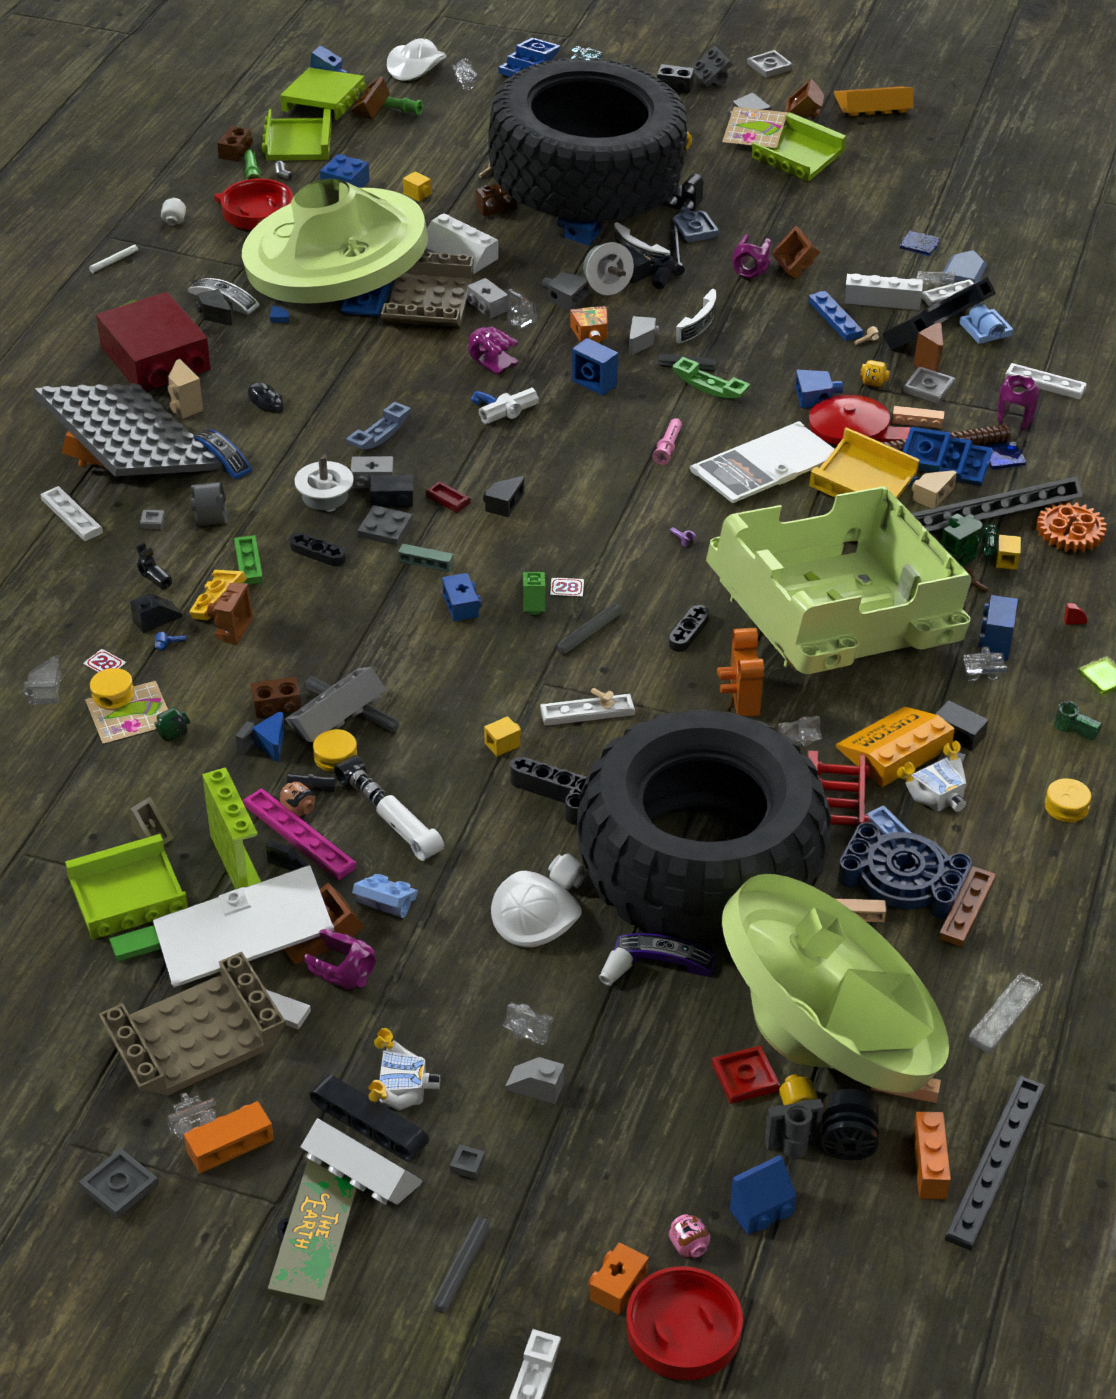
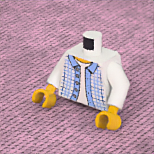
[897,741,967,812]
[368,1028,440,1111]

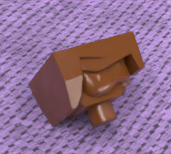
[785,79,824,119]
[771,226,820,279]
[207,583,254,645]

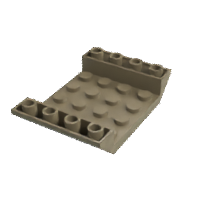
[381,251,474,328]
[99,952,286,1095]

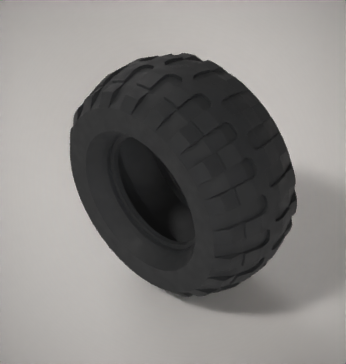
[577,710,831,945]

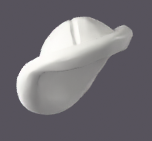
[387,38,447,81]
[491,871,582,948]

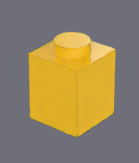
[403,171,431,201]
[996,535,1021,570]
[484,716,522,757]

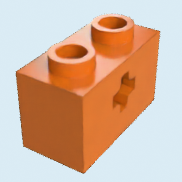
[588,1242,649,1315]

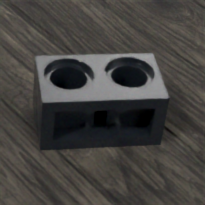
[657,64,694,93]

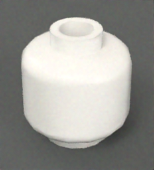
[161,198,186,226]
[548,854,586,890]

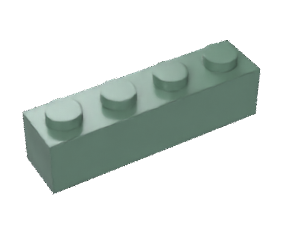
[398,544,454,572]

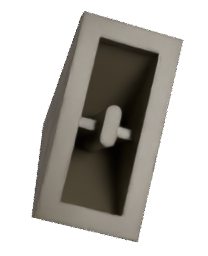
[129,797,174,844]

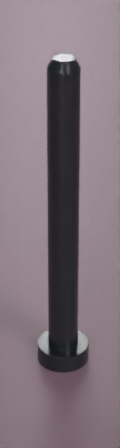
[671,226,685,276]

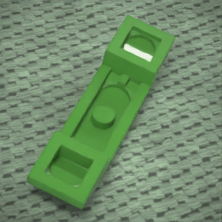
[672,357,750,398]

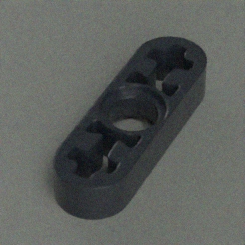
[290,533,346,566]
[669,605,709,652]

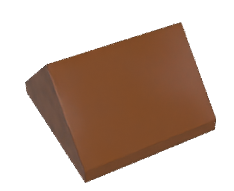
[350,76,390,119]
[913,323,943,372]

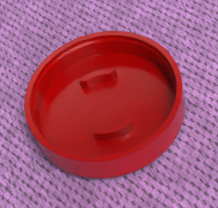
[221,178,293,230]
[626,1266,743,1380]

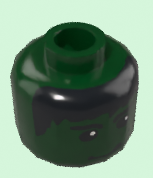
[154,707,190,741]

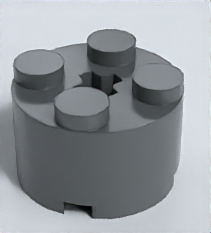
[191,482,228,527]

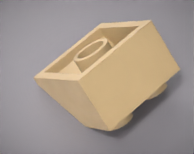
[168,359,203,419]

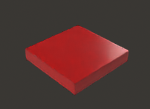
[711,1045,780,1104]

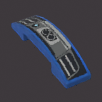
[193,429,252,480]

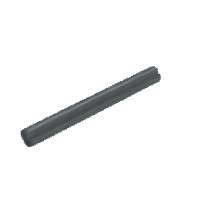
[305,676,400,732]

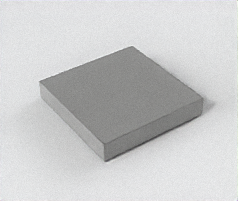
[747,50,793,78]
[903,367,955,404]

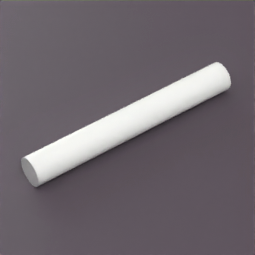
[89,245,138,273]

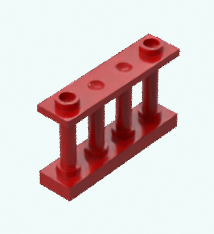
[808,751,869,827]

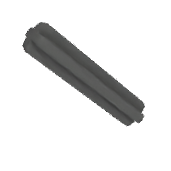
[658,354,716,370]

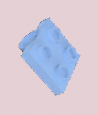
[960,303,1013,344]
[352,874,418,918]

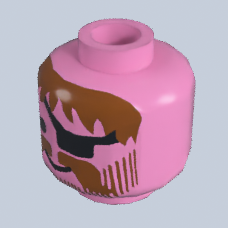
[669,1214,711,1258]

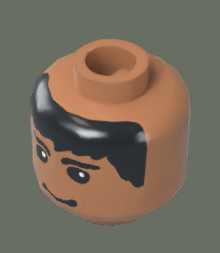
[280,782,315,817]

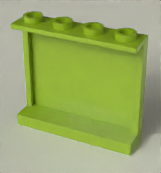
[280,67,366,120]
[262,109,332,161]
[752,112,846,182]
[202,767,261,890]
[65,834,188,940]

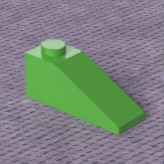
[523,572,545,615]

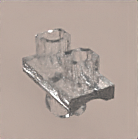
[452,59,478,90]
[962,647,1007,681]
[778,716,822,746]
[503,1002,553,1045]
[167,1092,217,1141]

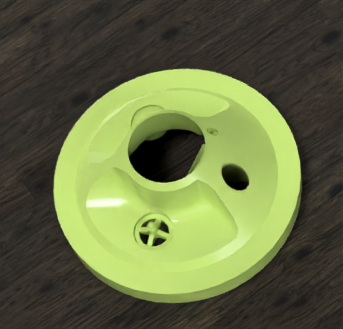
[242,179,428,303]
[722,874,949,1093]

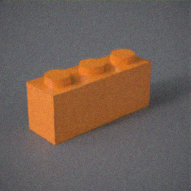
[183,1101,274,1174]
[913,1112,951,1199]

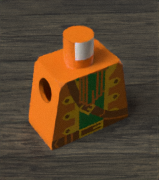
[570,306,607,343]

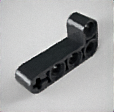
[660,174,704,211]
[510,757,587,825]

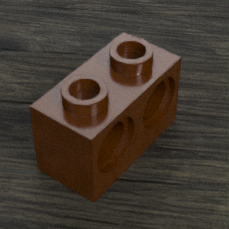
[217,126,253,162]
[476,184,517,216]
[251,676,301,718]

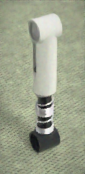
[334,755,444,861]

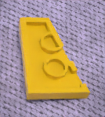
[189,570,247,620]

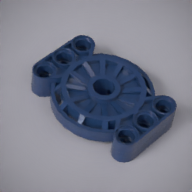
[838,822,972,919]

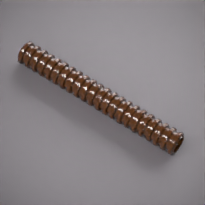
[883,424,1011,452]

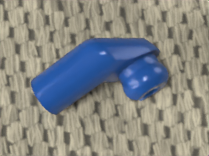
[470,391,497,405]

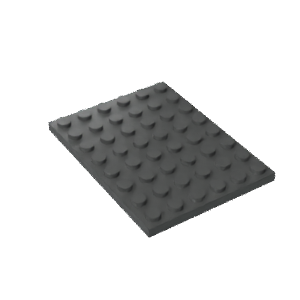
[33,383,222,476]

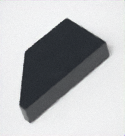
[266,840,308,871]

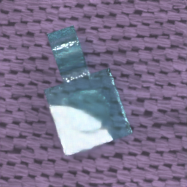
[571,45,602,60]

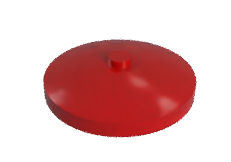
[809,395,890,445]

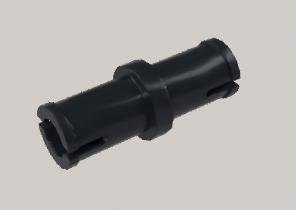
[287,773,336,792]

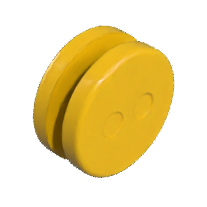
[90,668,135,709]
[313,729,357,772]
[1045,778,1091,823]

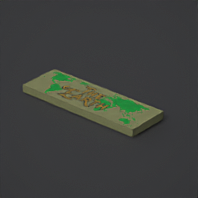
[267,1159,358,1307]

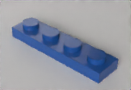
[808,291,863,341]

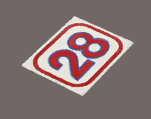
[550,578,584,596]
[83,649,126,672]

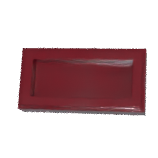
[426,481,471,513]

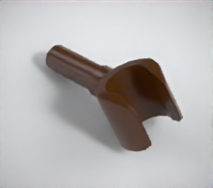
[965,569,989,593]

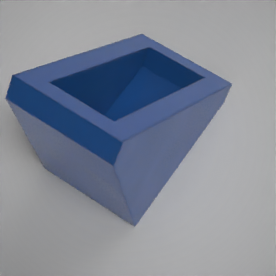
[253,712,284,761]

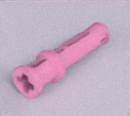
[652,419,682,465]

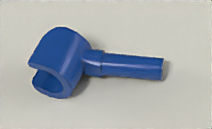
[155,632,186,650]

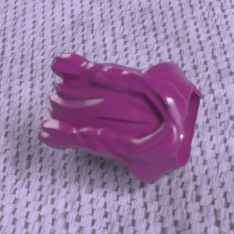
[732,234,771,280]
[468,326,518,375]
[997,375,1040,430]
[304,929,376,990]

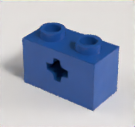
[442,573,482,622]

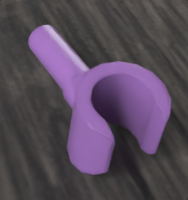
[670,527,695,547]

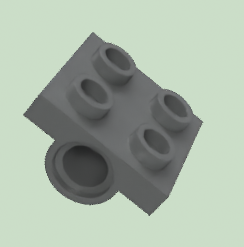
[691,46,733,88]
[765,1099,824,1158]

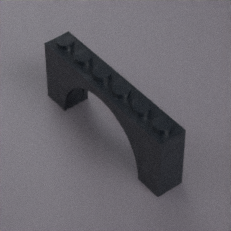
[882,277,996,350]

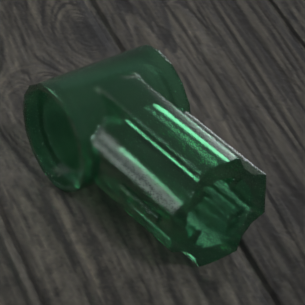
[1054,701,1102,741]

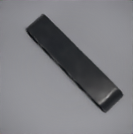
[309,1074,429,1162]

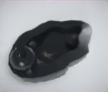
[248,382,284,413]

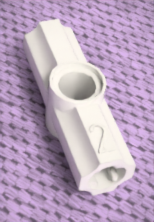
[479,388,539,425]

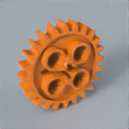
[1036,501,1107,553]

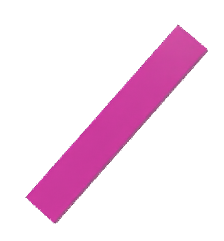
[243,788,356,881]

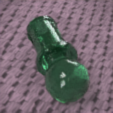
[982,524,999,557]

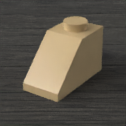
[912,471,957,508]

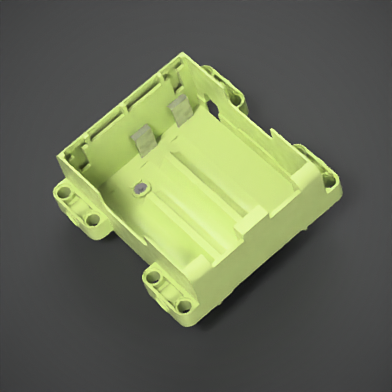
[706,486,972,674]

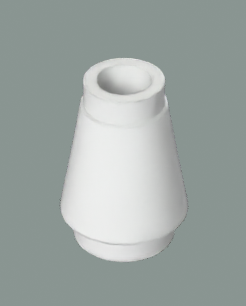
[599,948,633,986]

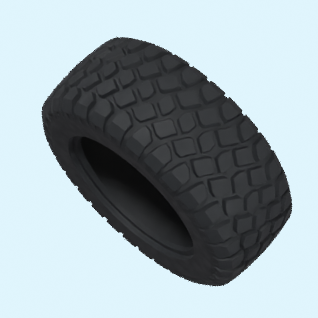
[488,58,687,221]

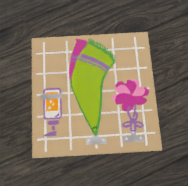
[722,107,788,148]
[85,681,168,743]

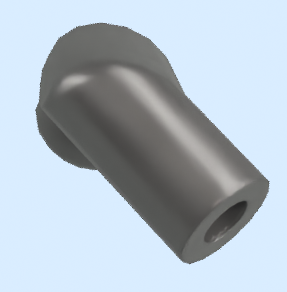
[274,161,293,181]

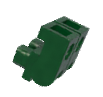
[941,514,982,567]

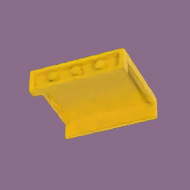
[809,427,919,499]

